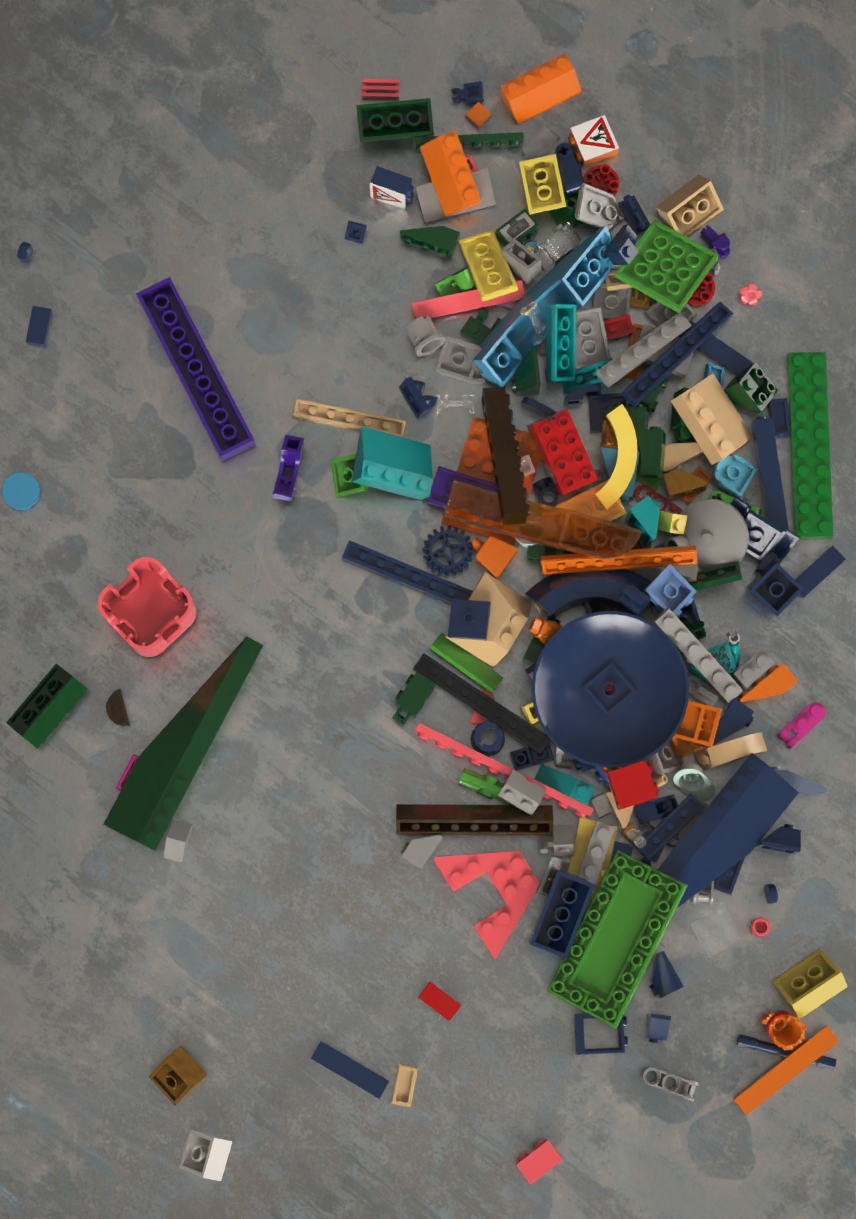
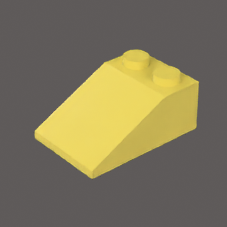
[519,154,566,214]

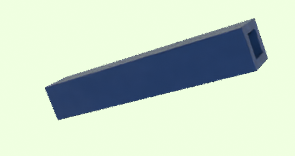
[751,416,789,529]

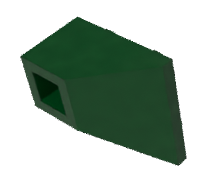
[724,362,778,413]

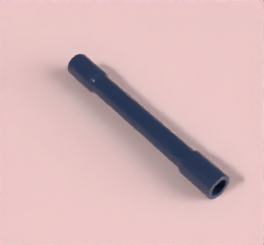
[737,1034,836,1071]

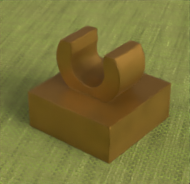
[630,288,651,310]

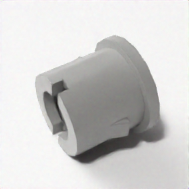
[405,315,446,357]

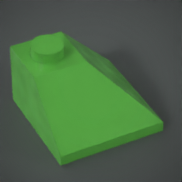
[331,454,369,497]

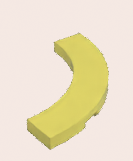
[594,404,637,510]

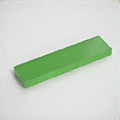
[430,633,504,693]

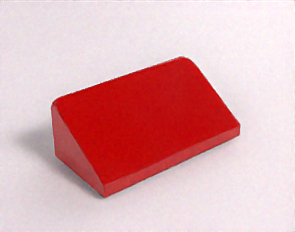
[418,982,461,1021]

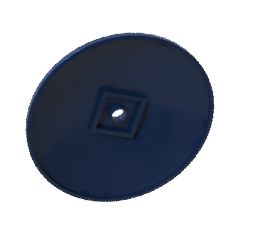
[532,611,689,768]

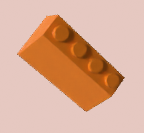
[500,53,582,125]
[420,130,481,217]

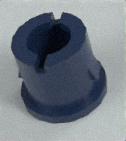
[470,722,505,757]

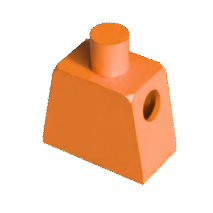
[471,536,518,580]

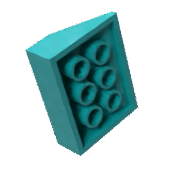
[352,426,433,500]

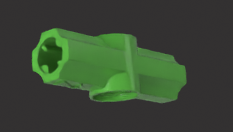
[458,768,513,805]

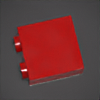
[606,760,659,810]

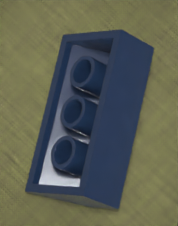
[529,868,595,959]

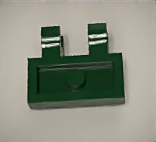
[460,307,502,346]

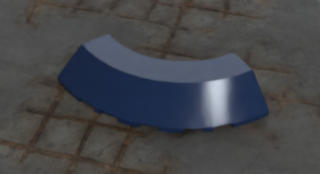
[525,569,651,620]

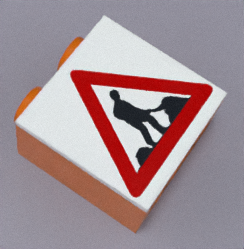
[568,115,619,168]

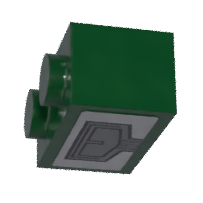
[495,209,539,247]

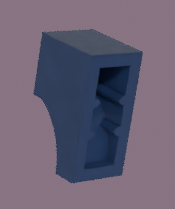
[604,225,639,265]

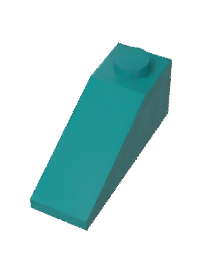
[562,358,624,394]
[534,764,595,805]

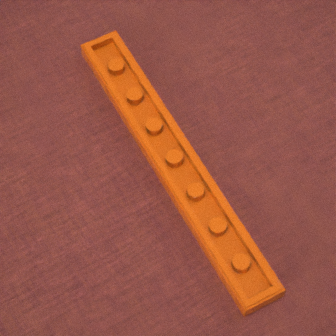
[541,545,697,575]

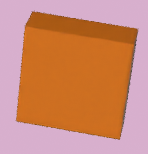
[465,102,492,129]

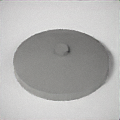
[672,499,749,571]

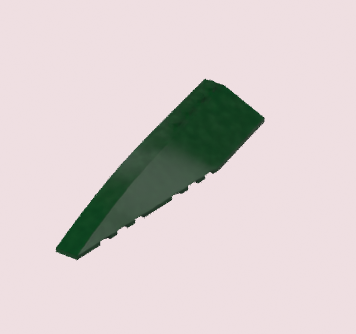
[103,636,263,851]

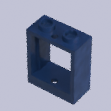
[574,1014,628,1055]

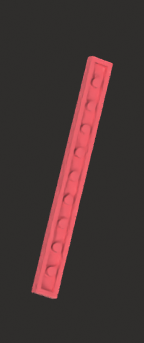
[415,723,594,818]

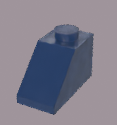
[634,794,678,825]
[645,1014,671,1043]

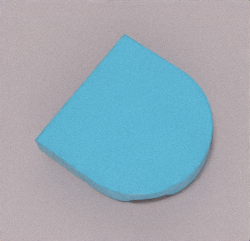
[713,455,758,499]

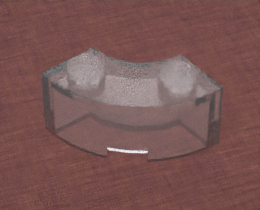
[531,222,582,271]

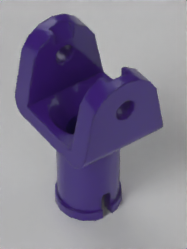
[700,225,730,258]

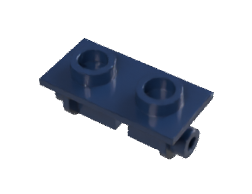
[618,194,651,235]

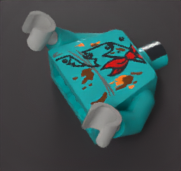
[683,630,740,684]

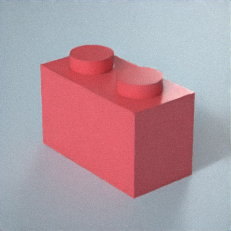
[515,1139,562,1184]

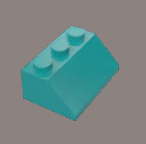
[625,496,660,549]

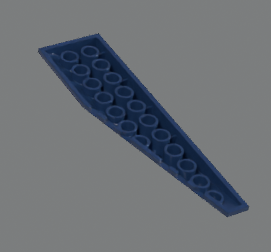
[657,753,799,907]

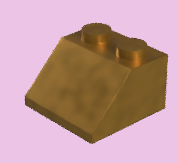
[148,1046,207,1106]

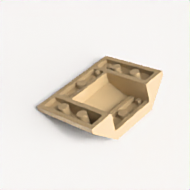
[446,572,532,668]

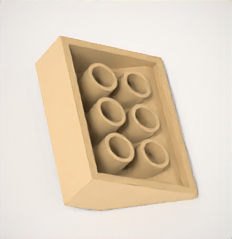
[671,373,754,465]

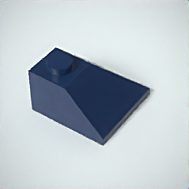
[756,824,801,854]
[649,951,684,998]

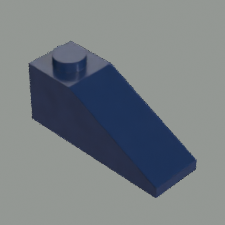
[701,699,754,750]

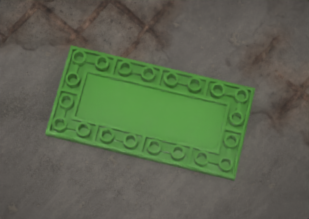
[547,850,688,1028]

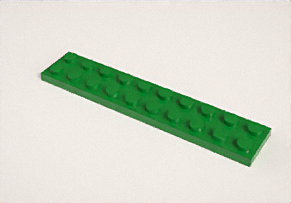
[787,352,834,538]

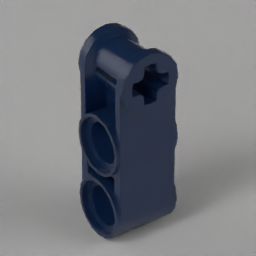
[555,143,586,197]

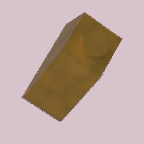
[663,469,707,501]

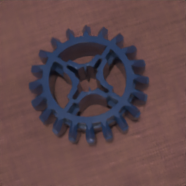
[422,525,474,577]

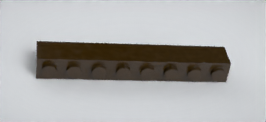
[481,387,530,525]
[396,804,553,835]

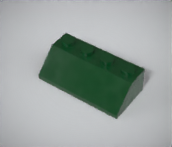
[356,98,434,142]
[6,663,87,749]

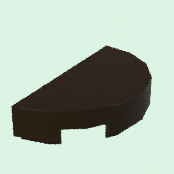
[106,689,131,727]

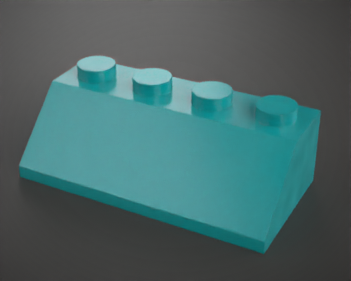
[545,304,576,381]

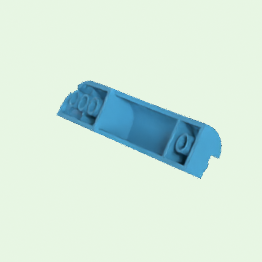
[473,226,612,387]

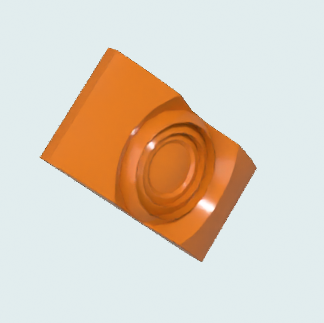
[673,700,722,747]

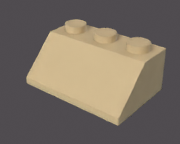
[656,174,724,237]

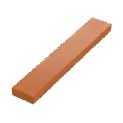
[733,1025,840,1115]

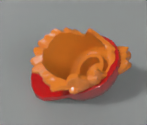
[760,1010,806,1050]

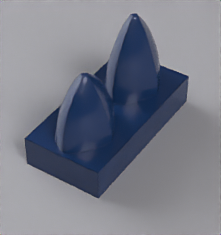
[399,377,438,419]

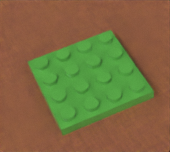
[615,219,719,313]

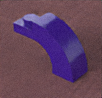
[273,435,304,501]

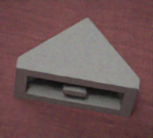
[163,820,193,863]

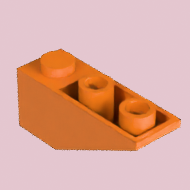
[739,663,799,704]

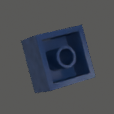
[747,559,804,616]

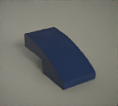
[563,383,602,406]

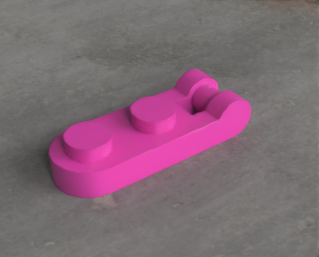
[777,702,825,749]

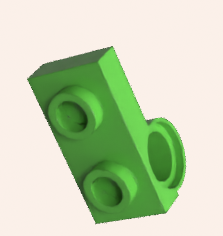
[434,267,475,296]

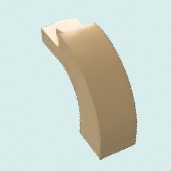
[695,732,768,771]

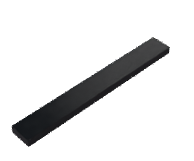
[413,653,551,755]

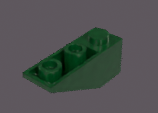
[400,226,460,258]

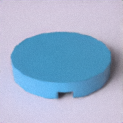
[2,472,41,510]

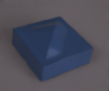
[344,221,367,244]

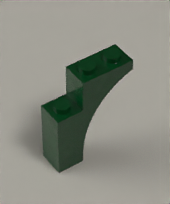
[608,403,666,479]

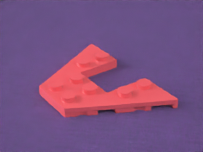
[433,851,540,959]

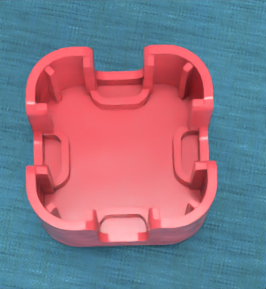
[98,557,197,657]

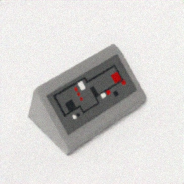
[537,856,569,896]

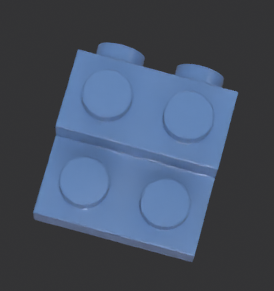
[642,564,697,617]

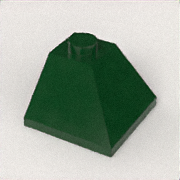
[511,348,541,397]

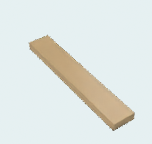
[292,398,407,437]

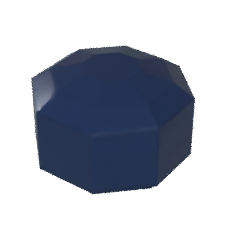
[17,242,33,262]

